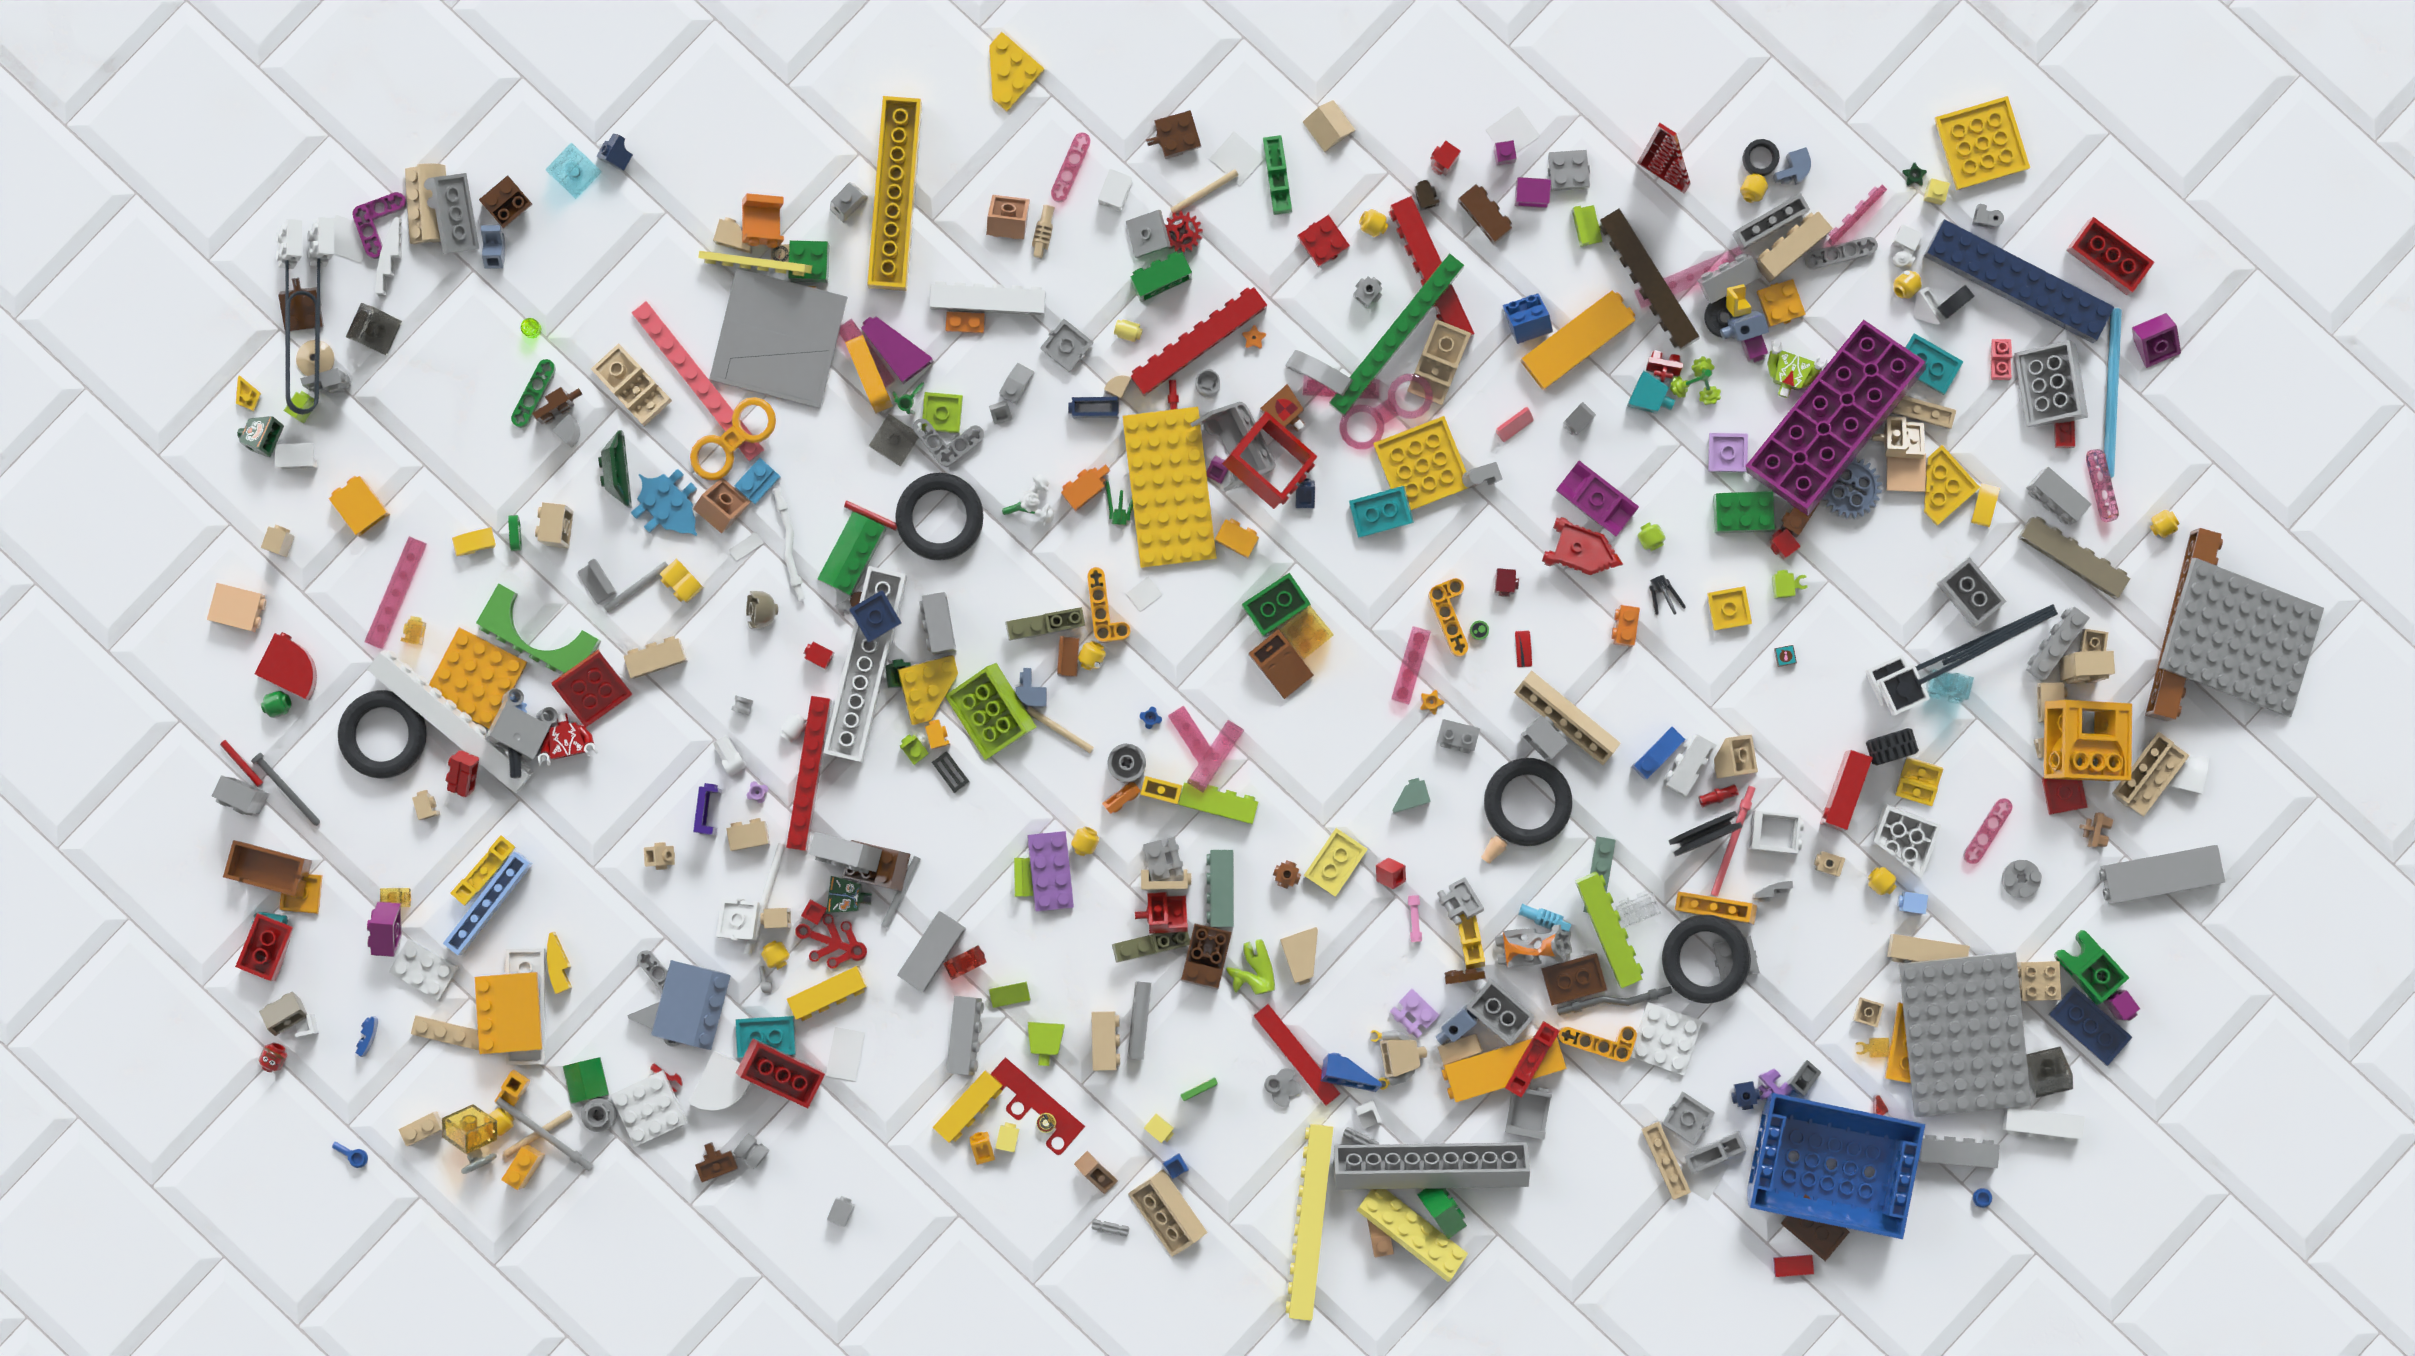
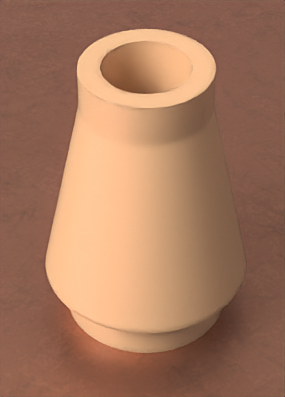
[1481,835,1508,864]

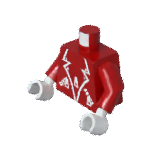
[538,713,598,766]

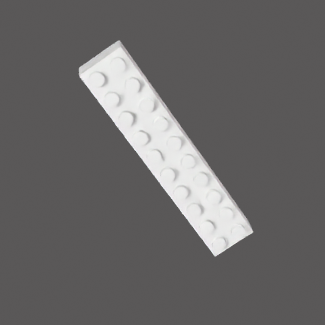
[823,566,907,763]

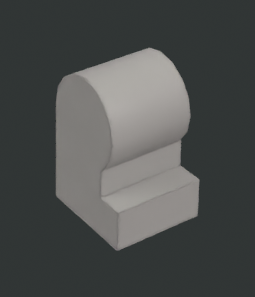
[1972,203,2004,229]

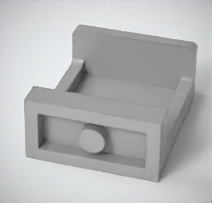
[1505,1086,1552,1140]

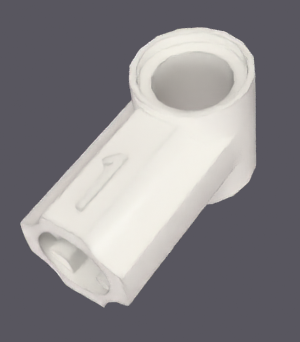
[712,735,747,776]

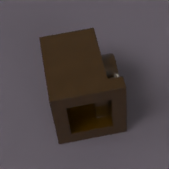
[1414,180,1440,211]

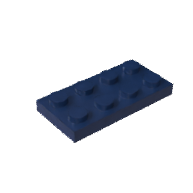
[2048,986,2133,1066]

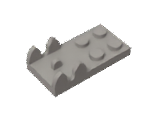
[424,173,479,254]

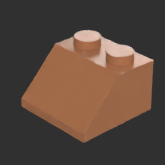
[986,195,1030,240]
[693,478,751,534]

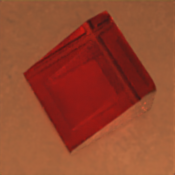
[1873,1094,1889,1115]

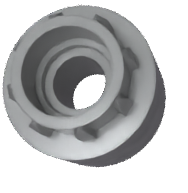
[581,1098,617,1132]

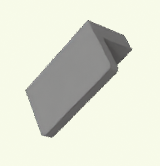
[577,558,617,604]

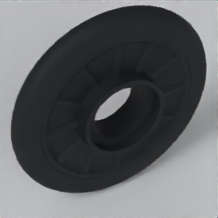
[1704,296,1733,338]

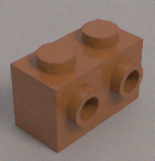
[1780,503,1820,538]

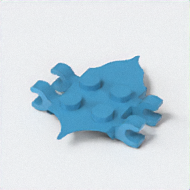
[631,469,697,536]

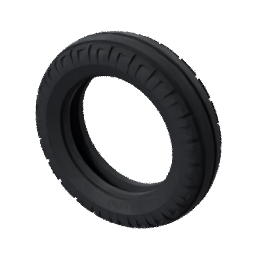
[895,473,984,560]
[338,690,427,779]
[1484,758,1572,846]
[1662,915,1751,1004]

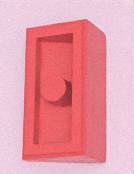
[1495,407,1534,442]

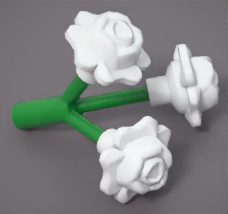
[1002,474,1055,526]

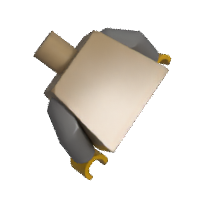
[1370,1030,1427,1090]

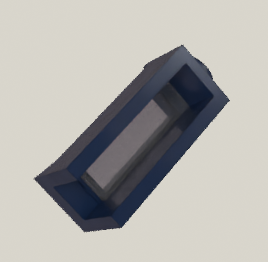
[1068,397,1119,419]

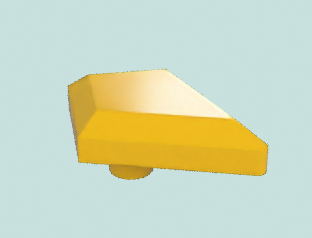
[236,375,261,411]

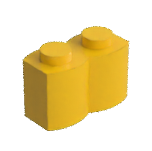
[660,558,704,603]

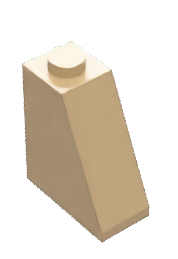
[1280,927,1318,985]

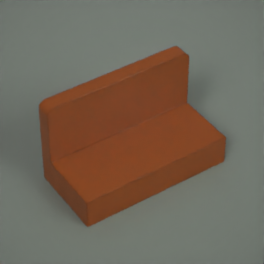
[1057,636,1080,677]

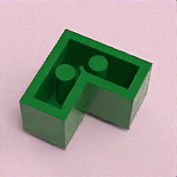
[1417,1188,1467,1239]

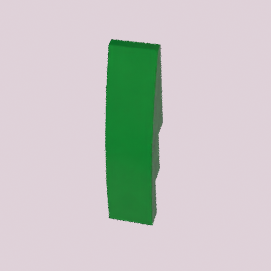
[1263,135,1292,215]

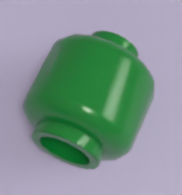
[261,691,292,718]

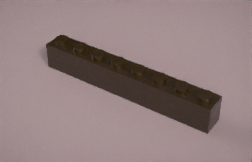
[1599,208,1700,351]

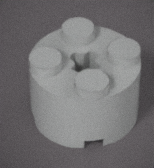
[1107,743,1146,783]

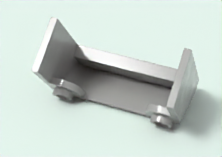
[1191,402,1276,492]

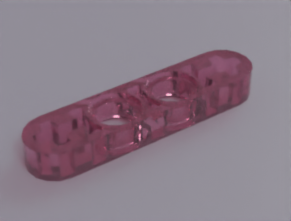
[1051,132,1091,203]
[2086,449,2119,522]
[1963,798,2013,864]

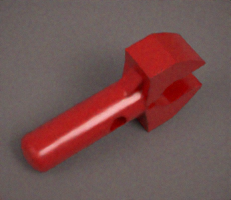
[650,1063,683,1092]

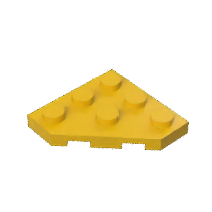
[989,32,1045,112]
[1924,445,1980,526]
[897,655,958,725]

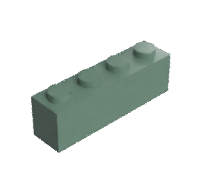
[1206,850,1234,927]

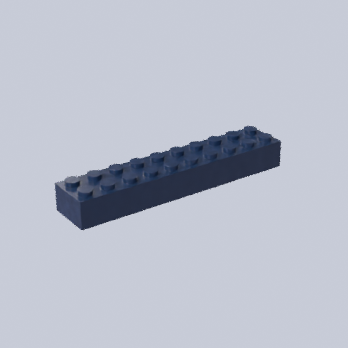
[1923,219,2114,344]

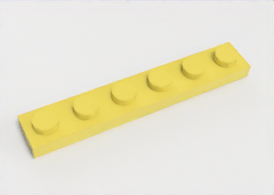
[698,251,812,276]

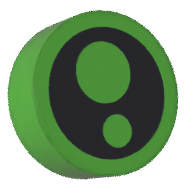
[1470,620,1489,640]

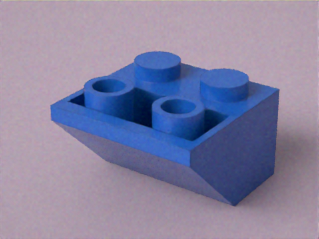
[1502,293,1553,344]

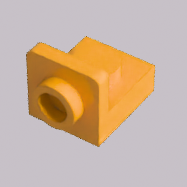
[969,1132,995,1165]

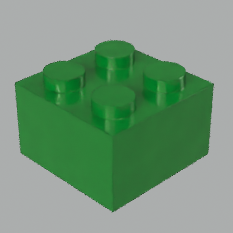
[788,240,830,283]

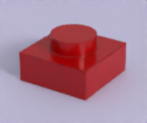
[801,899,827,925]

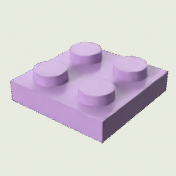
[1708,433,1748,472]

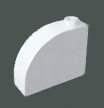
[689,1050,754,1110]

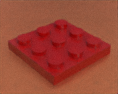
[551,649,633,728]

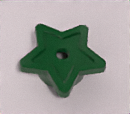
[1902,162,1927,186]

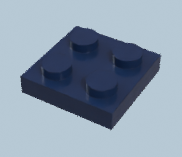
[849,590,902,643]

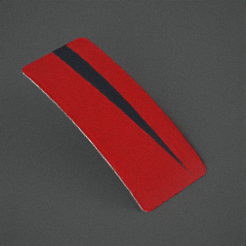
[1515,630,1532,667]

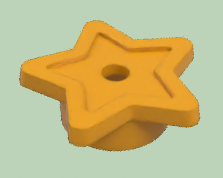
[1420,690,1445,715]

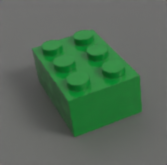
[1130,252,1192,303]
[1713,491,1775,533]
[1241,572,1311,638]

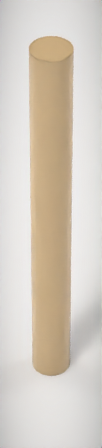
[1170,169,1239,214]
[1026,706,1094,753]
[503,1110,573,1158]

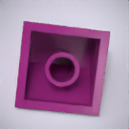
[2132,313,2181,368]

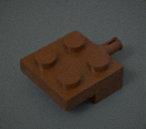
[1146,110,1201,159]
[278,277,324,331]
[532,387,583,424]

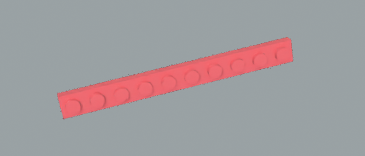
[631,301,764,462]

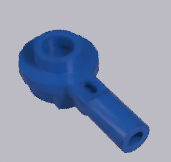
[332,1141,368,1168]

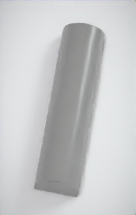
[1127,981,1151,1060]

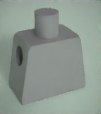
[829,182,868,223]

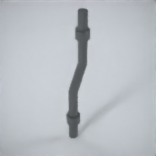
[1557,986,1673,1016]

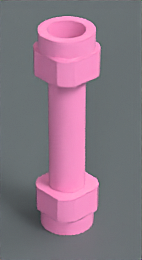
[1408,895,1422,942]

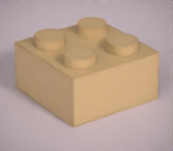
[2079,629,2109,652]
[1852,997,1884,1027]

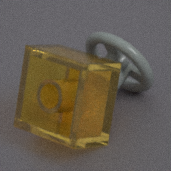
[442,1104,497,1174]

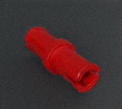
[1698,784,1739,808]

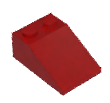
[235,913,294,981]

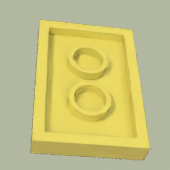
[1304,828,1368,897]

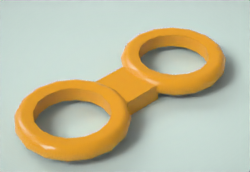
[690,397,776,481]

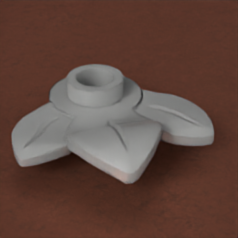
[1264,1068,1302,1107]

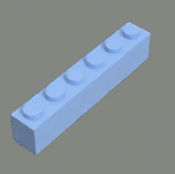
[443,851,533,955]

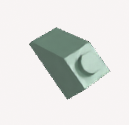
[1392,777,1431,813]

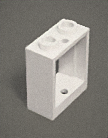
[1749,810,1804,854]

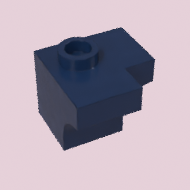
[596,133,633,171]

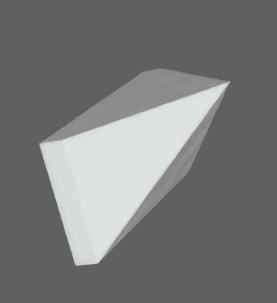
[1914,286,1947,325]

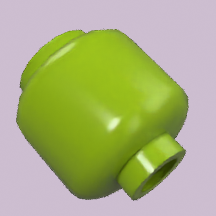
[1637,522,1666,552]

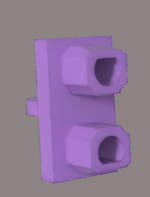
[1758,1068,1793,1100]

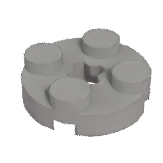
[2002,860,2042,898]

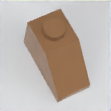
[1074,1151,1118,1194]
[1367,1219,1394,1258]

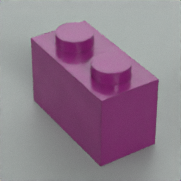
[2104,990,2140,1021]

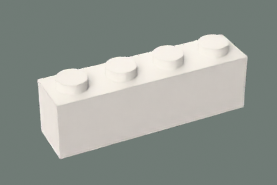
[2002,1107,2085,1143]

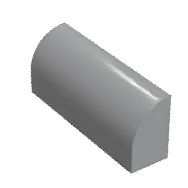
[897,911,966,992]

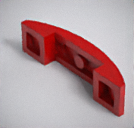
[1505,1021,1560,1098]

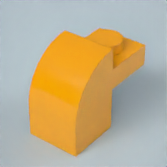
[495,1070,531,1107]

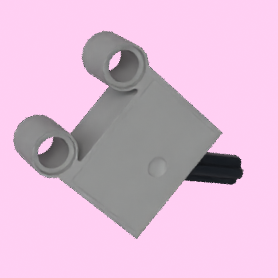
[484,688,558,779]

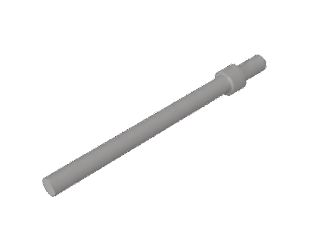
[495,1097,593,1171]

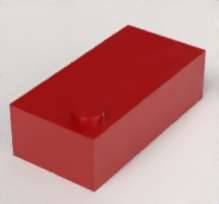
[2066,217,2155,295]
[1820,750,1873,831]
[736,1038,825,1109]

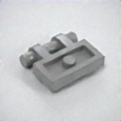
[1143,837,1183,881]
[1437,877,1484,926]

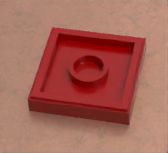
[2041,777,2088,815]

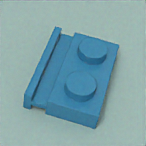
[734,458,781,505]

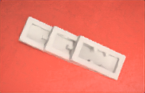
[375,217,402,296]

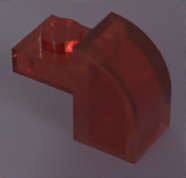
[943,945,987,980]

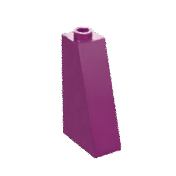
[861,316,934,385]

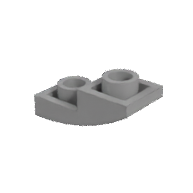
[1753,881,1793,902]

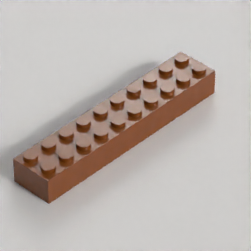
[2145,528,2223,722]

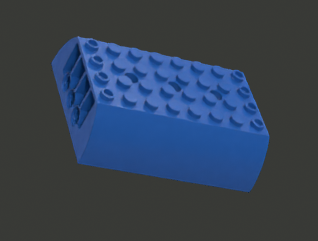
[1747,1093,1926,1240]

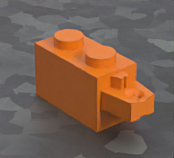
[1061,464,1111,512]

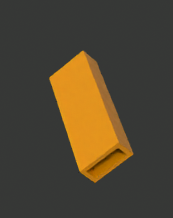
[1520,290,1635,391]
[1441,1037,1567,1102]

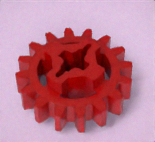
[1165,211,1203,253]

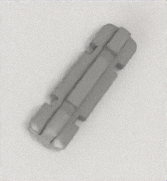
[1343,1127,1380,1145]
[1091,1219,1130,1237]

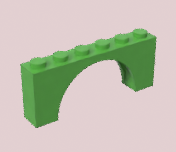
[476,583,601,674]

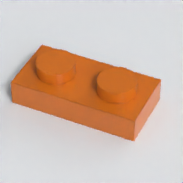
[946,311,985,333]
[1102,781,1141,814]

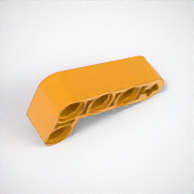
[845,335,893,414]
[1087,567,1131,643]
[1428,578,1468,657]
[1557,1026,1637,1062]

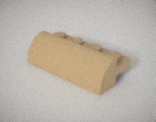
[405,163,446,245]
[2112,731,2190,817]

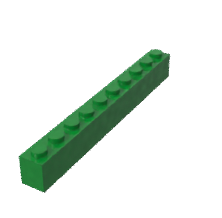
[1329,253,1465,417]

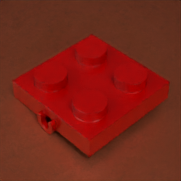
[1297,214,1350,268]

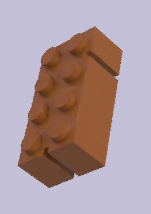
[223,840,312,898]

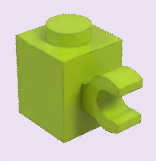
[1772,570,1808,599]

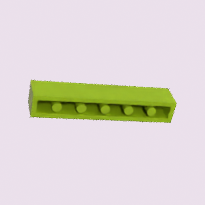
[1575,872,1644,988]

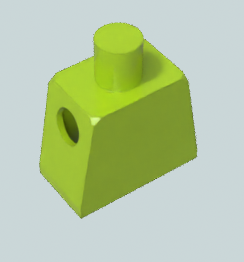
[1028,1022,1065,1066]

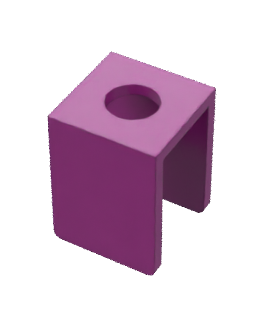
[1514,177,1551,208]

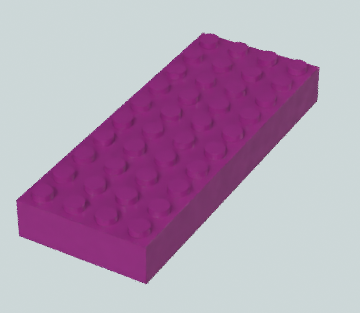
[1746,319,1926,516]

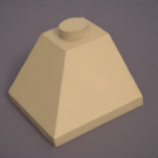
[1714,734,1758,779]

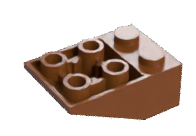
[1248,629,1314,699]

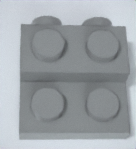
[300,368,351,394]

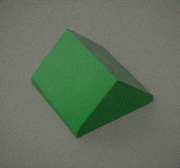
[563,1057,609,1104]

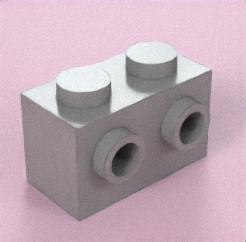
[1436,719,1480,754]

